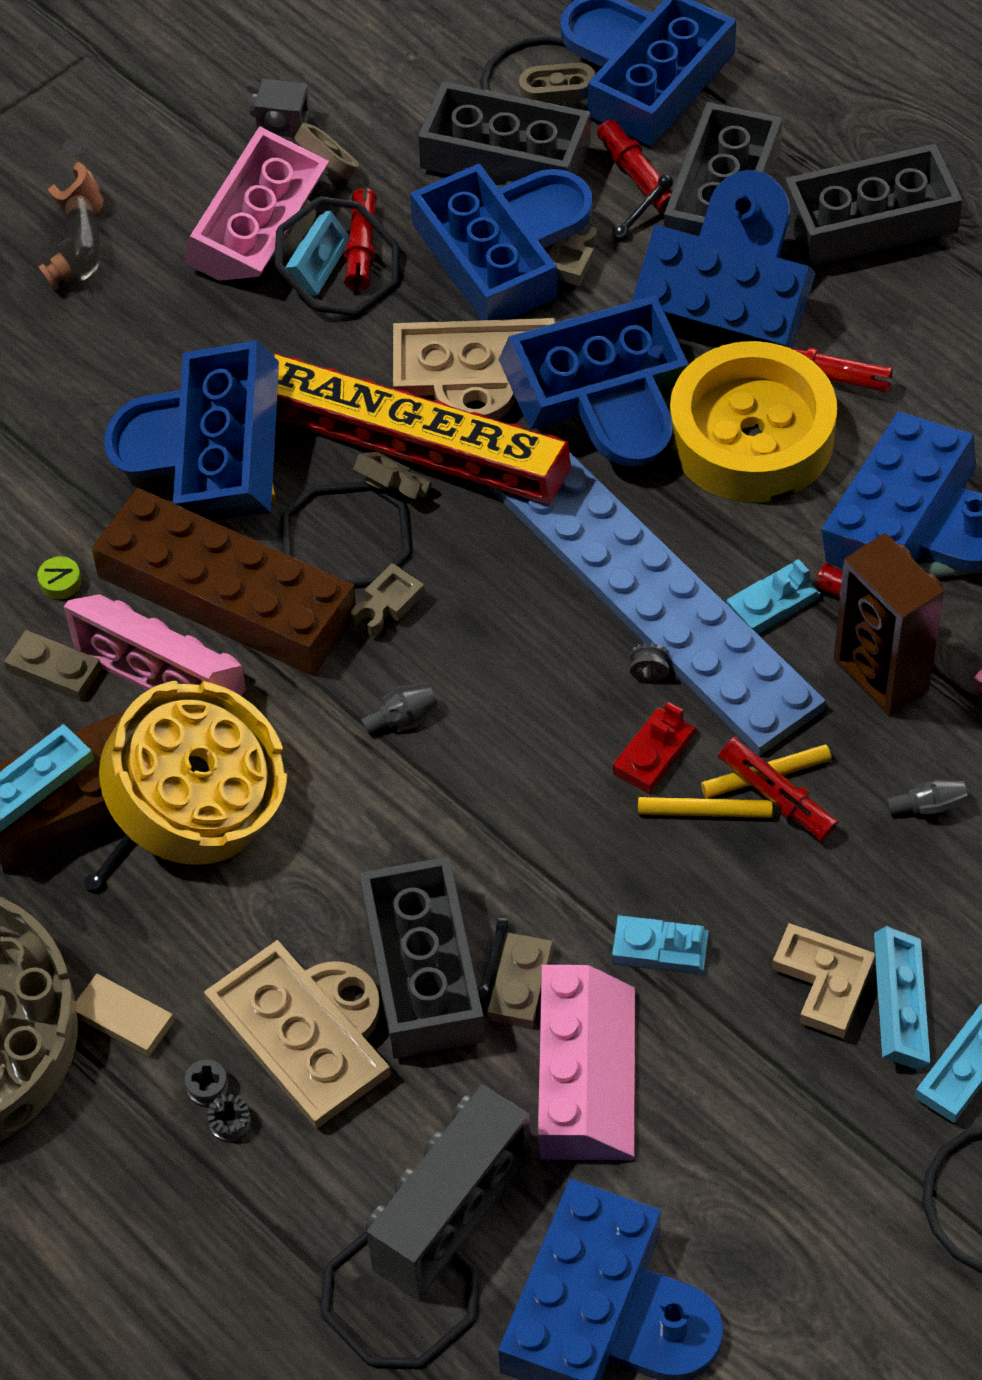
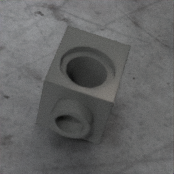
[250,79,310,137]

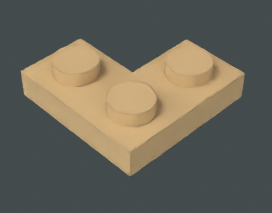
[772,923,875,1039]

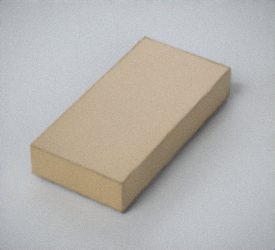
[76,974,175,1057]

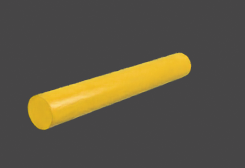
[701,744,831,799]
[638,797,772,818]

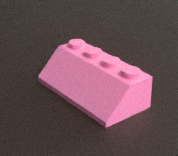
[184,126,329,281]
[64,594,246,696]
[538,965,635,1161]

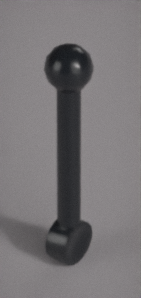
[612,174,673,240]
[84,834,132,894]
[477,916,509,1003]

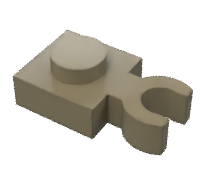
[548,227,597,287]
[353,452,432,499]
[351,563,425,637]

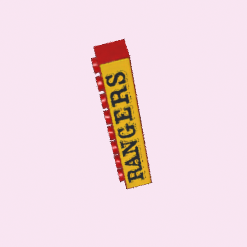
[273,353,572,505]

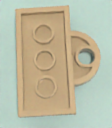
[393,318,555,420]
[204,940,391,1129]

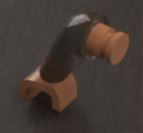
[38,162,103,291]

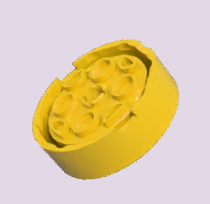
[670,341,837,502]
[99,681,287,865]

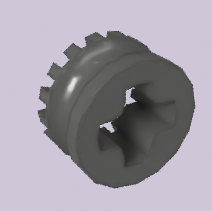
[630,643,669,682]
[184,1059,229,1108]
[207,1094,251,1143]

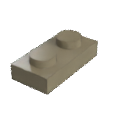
[4,630,102,701]
[487,933,553,1029]

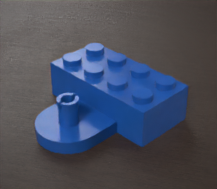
[561,0,737,147]
[410,163,592,320]
[632,170,816,348]
[498,295,689,467]
[104,340,279,521]
[821,411,982,572]
[498,1178,723,1380]

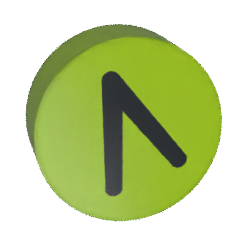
[37,556,81,599]

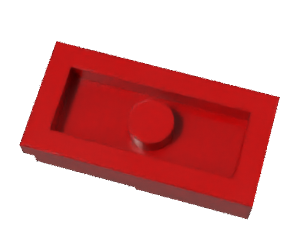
[613,702,697,795]

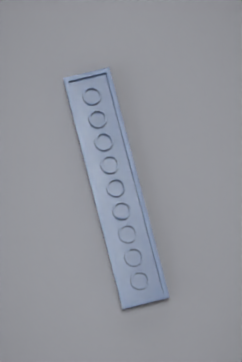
[487,434,826,756]

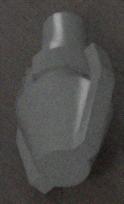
[361,683,439,735]
[887,780,969,815]

